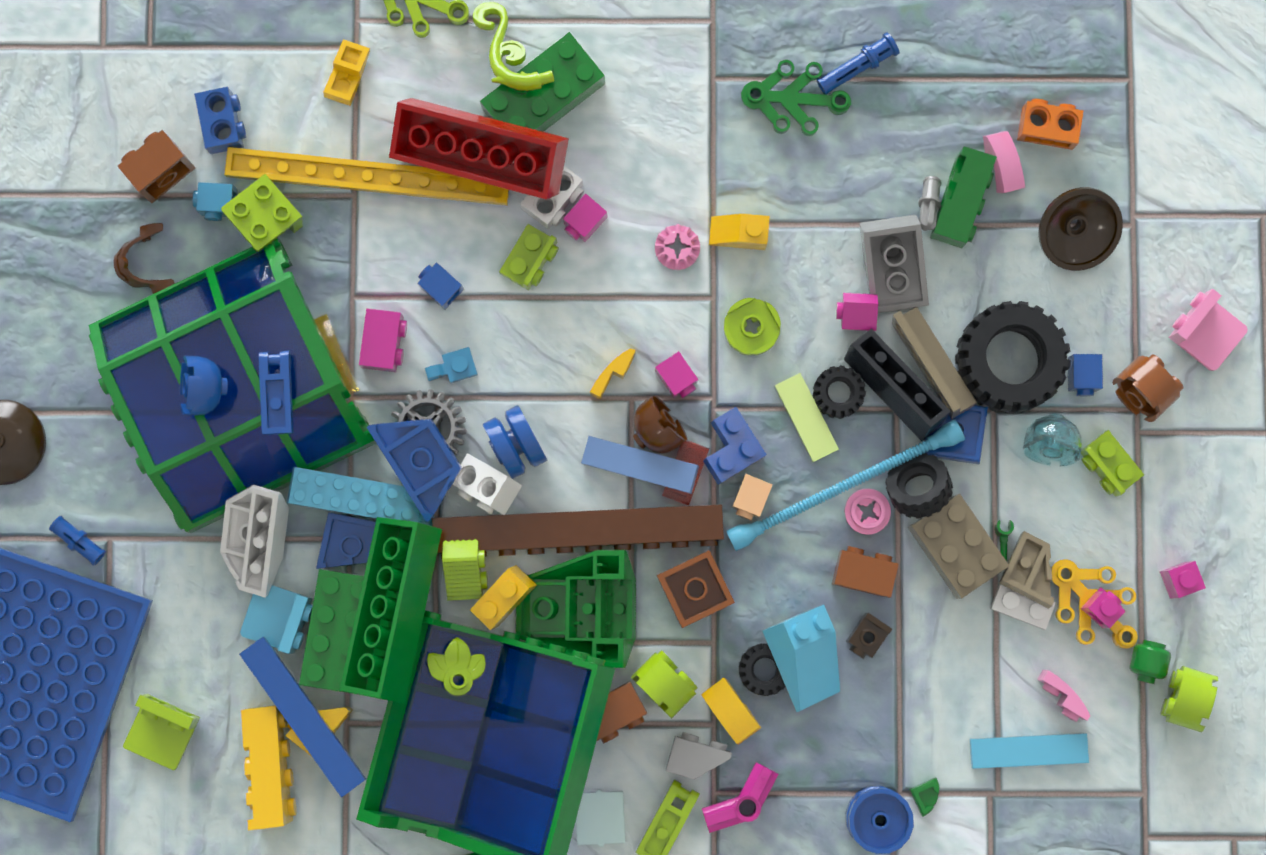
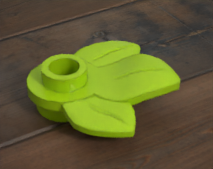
[427,637,486,696]

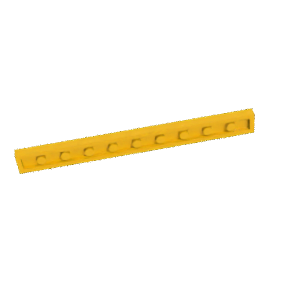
[224,147,509,206]

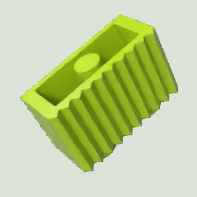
[442,539,488,601]

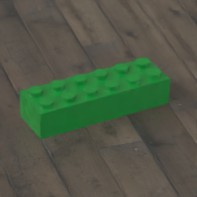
[339,517,442,704]

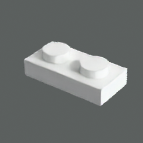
[990,584,1056,630]

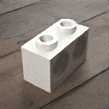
[520,166,584,230]
[452,453,522,515]

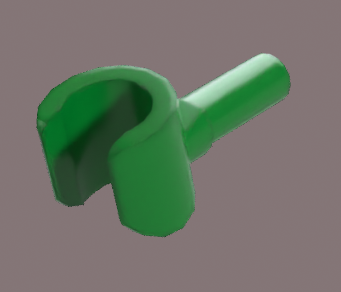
[994,520,1014,561]

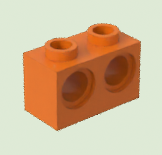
[1017,99,1084,150]

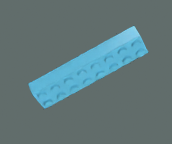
[287,467,434,526]

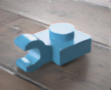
[425,347,478,384]

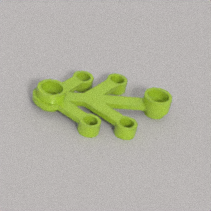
[383,0,470,38]

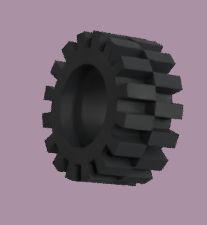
[812,365,866,419]
[739,643,786,696]

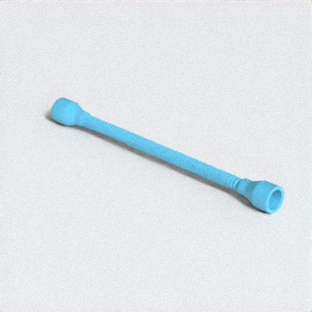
[726,419,965,551]

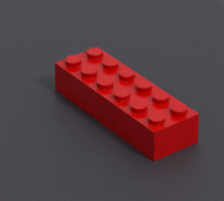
[389,98,569,200]

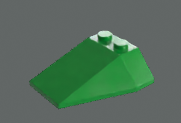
[516,550,636,668]

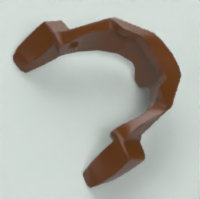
[113,223,175,294]

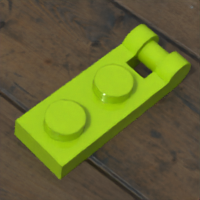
[635,779,700,855]

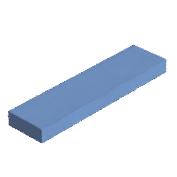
[581,436,699,494]

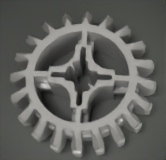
[390,389,467,455]

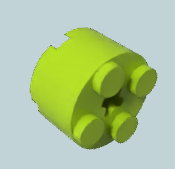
[631,650,698,719]
[1160,666,1218,732]

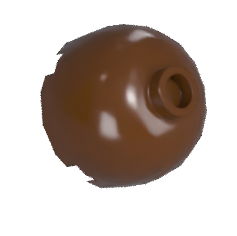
[633,395,687,453]

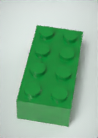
[480,32,605,132]
[299,569,364,694]

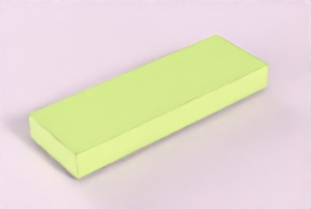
[774,373,839,462]

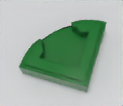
[909,777,939,817]

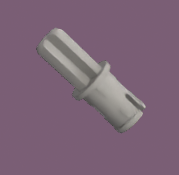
[918,176,941,231]

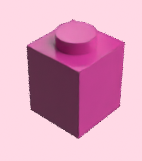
[563,194,608,242]
[836,293,878,331]
[655,351,698,399]
[1160,561,1206,599]

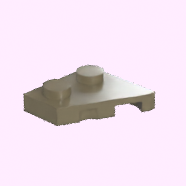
[999,531,1054,609]

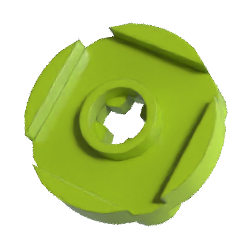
[724,298,781,355]

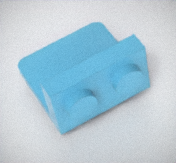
[240,585,313,654]

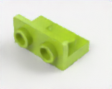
[499,224,559,291]
[1080,430,1144,497]

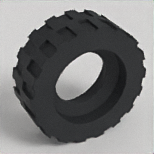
[885,453,953,519]

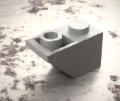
[666,732,732,779]

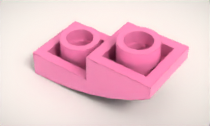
[983,131,1025,193]
[1037,670,1090,722]

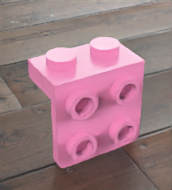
[1168,289,1248,371]

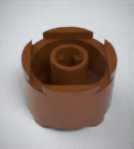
[1112,354,1184,422]

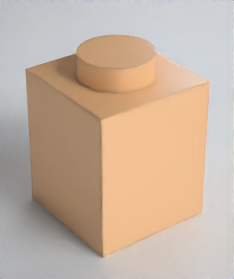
[732,474,773,521]

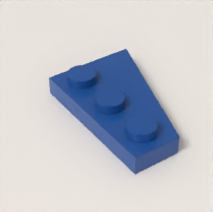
[316,512,376,569]

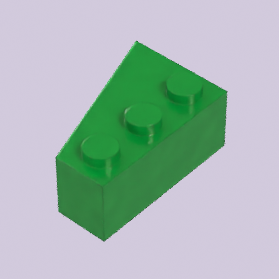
[930,146,997,248]

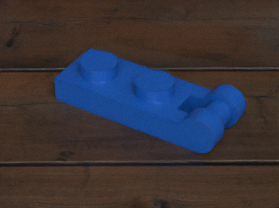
[259,350,294,435]

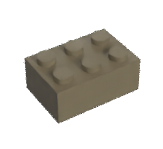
[907,494,1009,599]

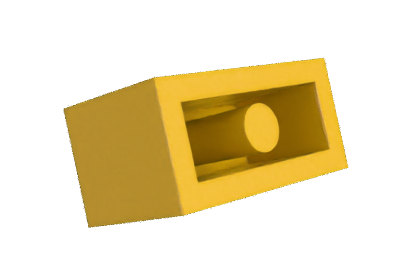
[470,565,537,630]

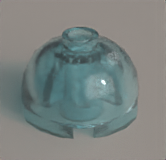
[1023,413,1082,466]

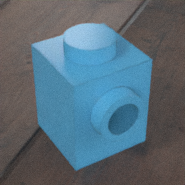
[193,182,238,221]

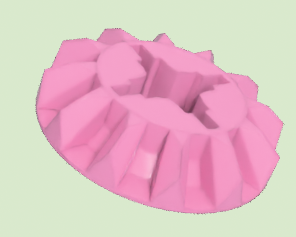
[655,224,700,270]
[844,489,891,535]

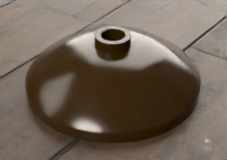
[1038,187,1123,271]
[0,400,46,485]

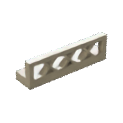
[892,307,977,419]

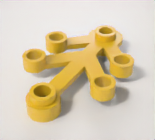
[1051,559,1138,649]

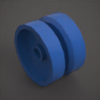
[483,405,548,479]
[845,786,914,854]

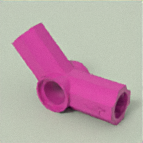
[702,762,779,833]

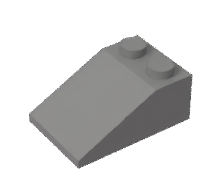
[859,215,929,313]

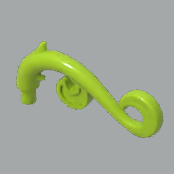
[473,2,554,91]

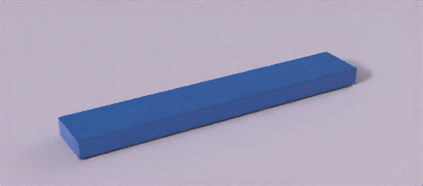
[239,637,366,798]

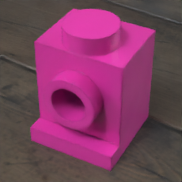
[1081,587,1125,628]

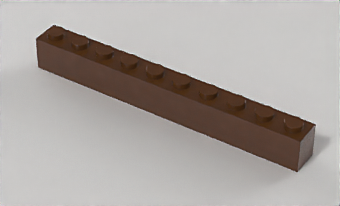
[432,505,724,559]

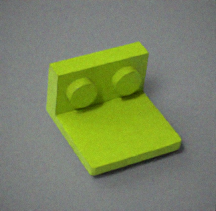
[221,174,303,252]
[123,694,200,770]

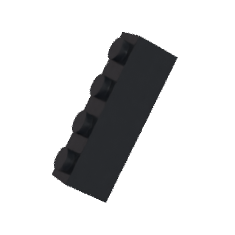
[844,328,951,441]

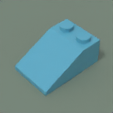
[763,605,840,712]

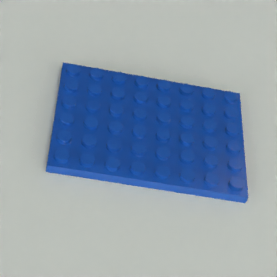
[0,548,153,822]

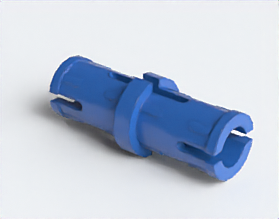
[49,516,106,566]

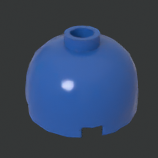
[180,356,228,416]

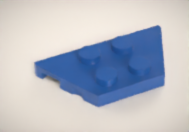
[367,419,462,522]

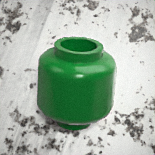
[1129,640,1171,684]

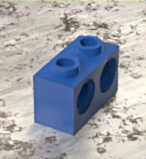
[194,86,246,154]

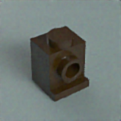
[846,613,892,659]

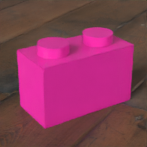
[359,308,407,372]

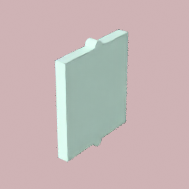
[576,789,625,847]

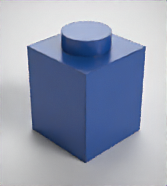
[417,262,464,310]
[1068,354,1103,397]

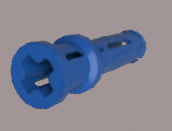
[816,32,900,95]

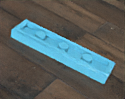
[970,733,1089,769]

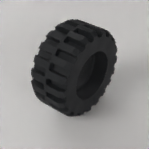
[955,301,1071,414]

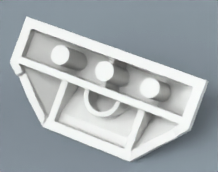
[220,485,289,598]

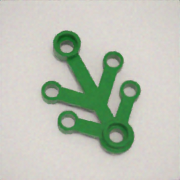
[741,60,851,136]

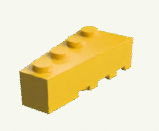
[241,705,297,831]

